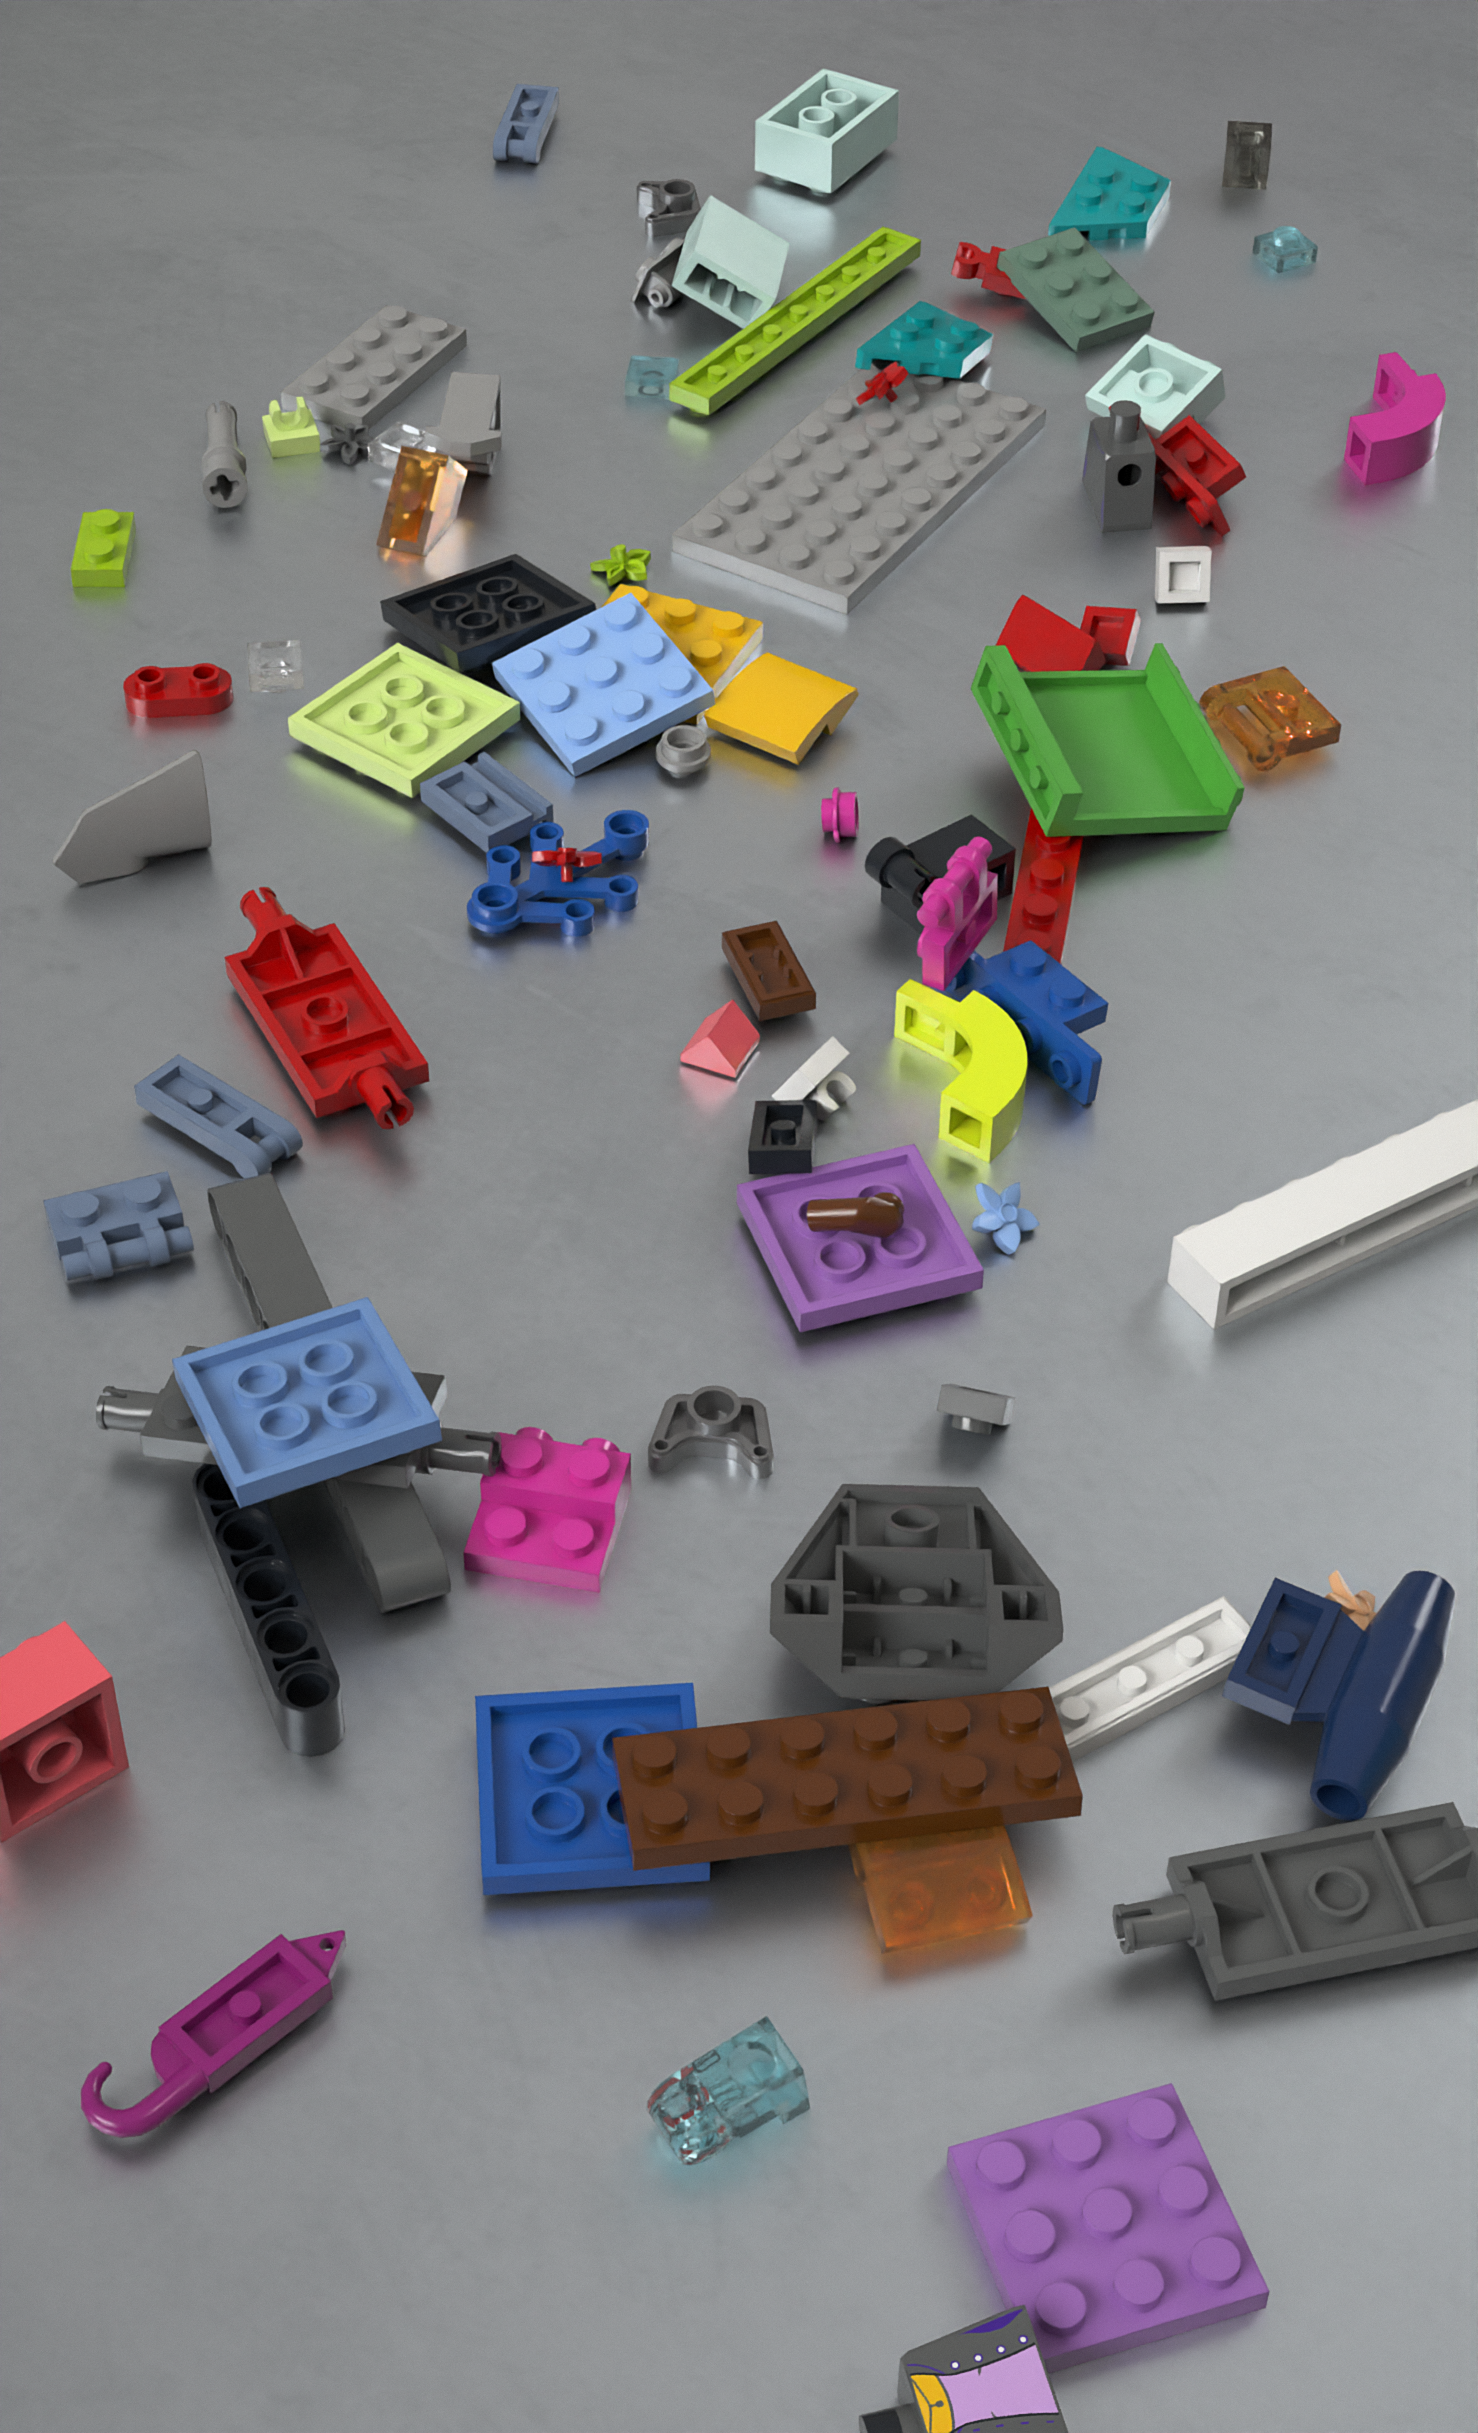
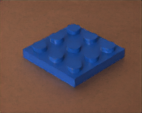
[475,1683,710,1895]

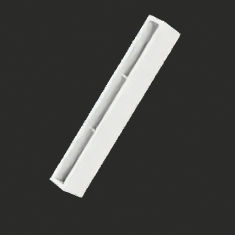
[1167,1099,1478,1330]

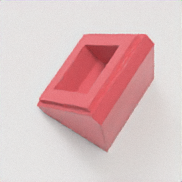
[680,999,760,1078]

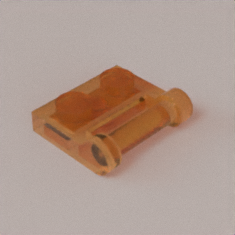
[1199,666,1341,772]

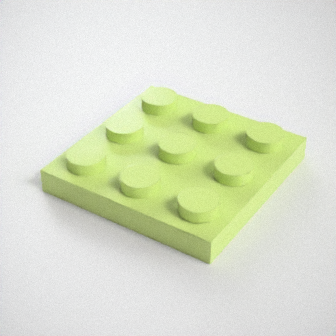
[288,643,521,798]

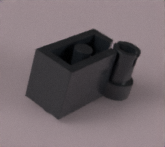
[864,814,1016,934]

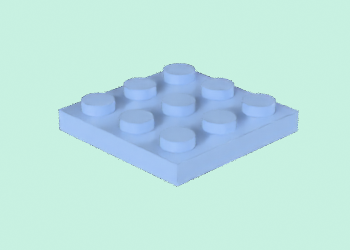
[492,593,715,778]

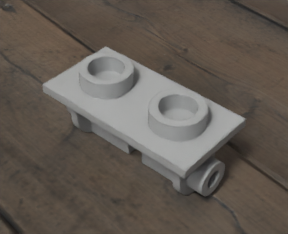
[631,236,686,307]

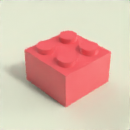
[0,1621,129,1843]

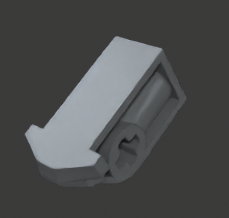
[425,372,502,475]

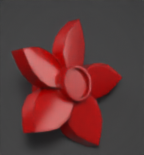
[855,362,909,405]
[532,848,602,882]

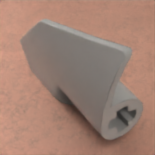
[52,750,212,884]

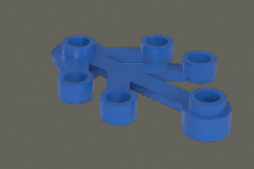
[467,810,649,937]

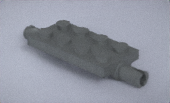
[96,1345,502,1488]
[1112,1802,1478,2001]

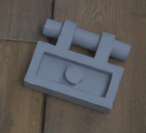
[43,1171,194,1281]

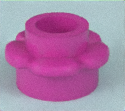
[821,787,859,843]

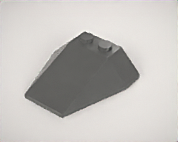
[770,1484,1063,1704]

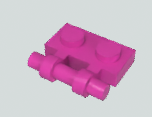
[917,836,998,991]

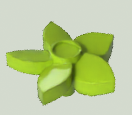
[590,544,651,586]

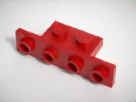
[1108,406,1246,537]

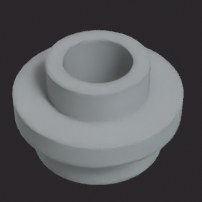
[656,725,711,775]

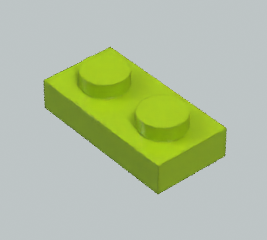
[71,509,136,587]

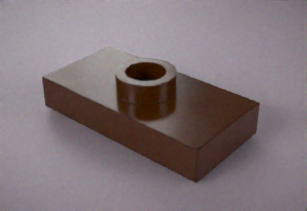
[722,921,816,1021]

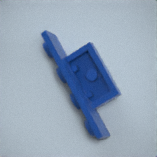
[945,940,1109,1105]

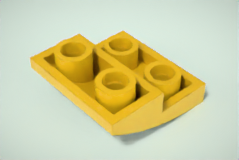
[704,652,859,765]

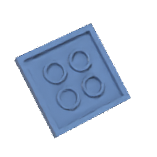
[172,1297,442,1508]

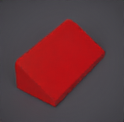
[995,594,1107,672]

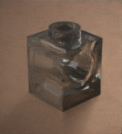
[1222,121,1272,190]

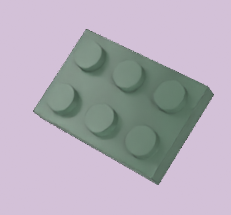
[997,227,1155,352]

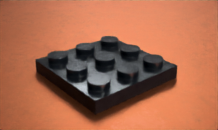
[380,554,596,673]

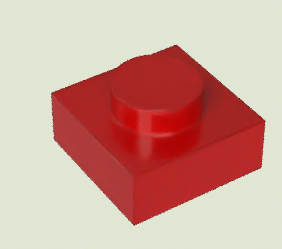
[1080,606,1141,666]

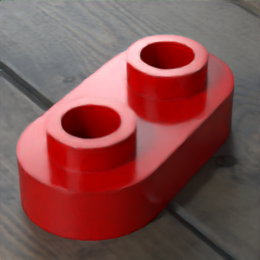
[123,663,234,718]

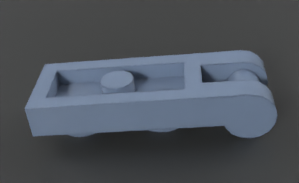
[493,84,559,164]
[134,1054,303,1179]

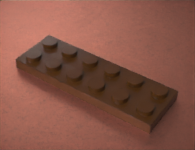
[612,1686,1083,1871]

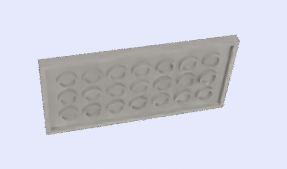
[672,359,1046,615]

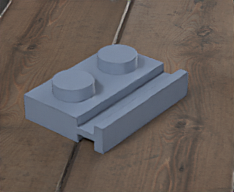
[420,752,554,853]

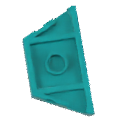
[1048,146,1171,241]
[855,301,994,378]

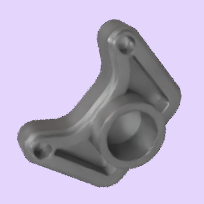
[637,179,701,237]
[648,1386,774,1479]

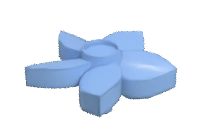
[972,1182,1040,1255]

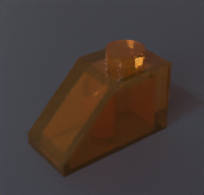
[376,445,467,557]

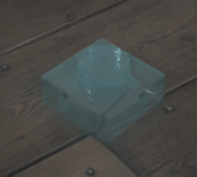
[1252,226,1318,273]

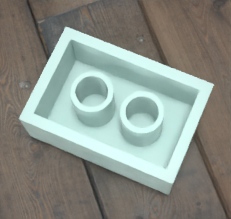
[755,68,899,194]

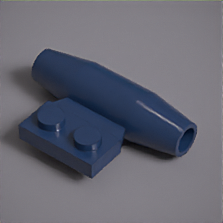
[1222,1571,1456,1821]

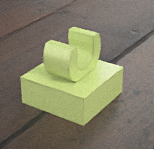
[262,396,320,458]

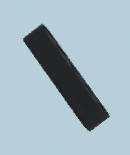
[192,1463,345,1757]

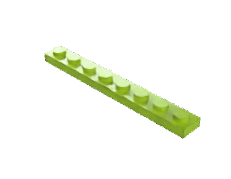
[669,226,921,415]

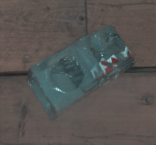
[647,2016,810,2165]

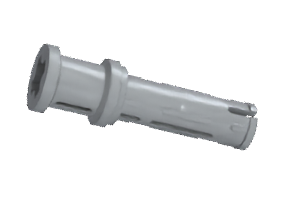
[201,401,248,508]

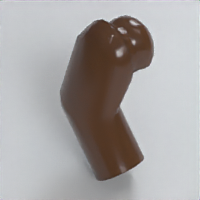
[807,1192,905,1238]

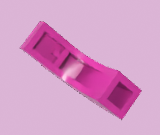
[1344,352,1446,486]

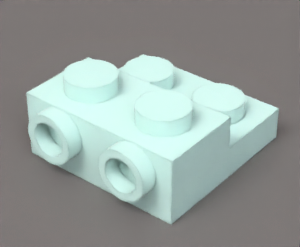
[1085,334,1226,440]

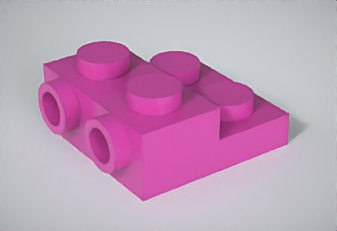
[463,1427,631,1593]

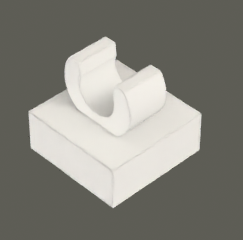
[1155,546,1212,603]
[772,1036,857,1121]

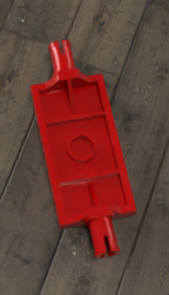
[225,887,429,1130]

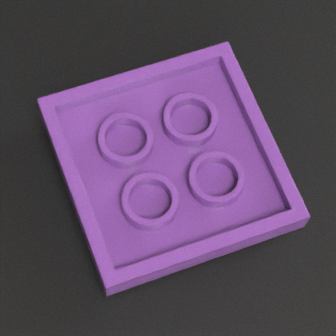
[737,1144,984,1332]
[947,2083,1270,2374]

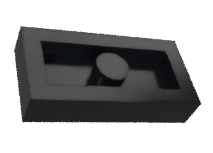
[748,1100,818,1174]

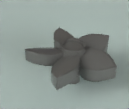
[320,423,380,465]

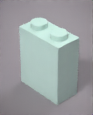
[672,195,790,329]

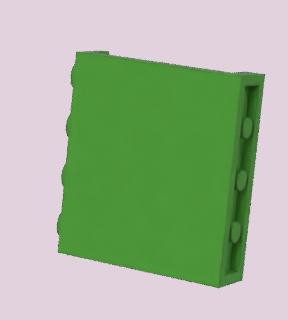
[970,643,1245,837]

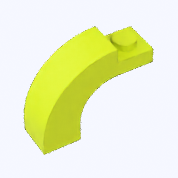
[894,979,1027,1163]

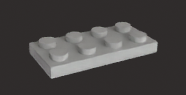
[281,305,467,429]

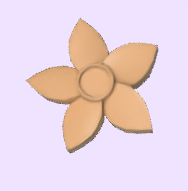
[1324,1570,1376,1631]

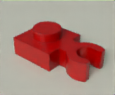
[951,242,1026,300]

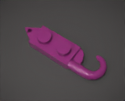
[81,1930,346,2138]

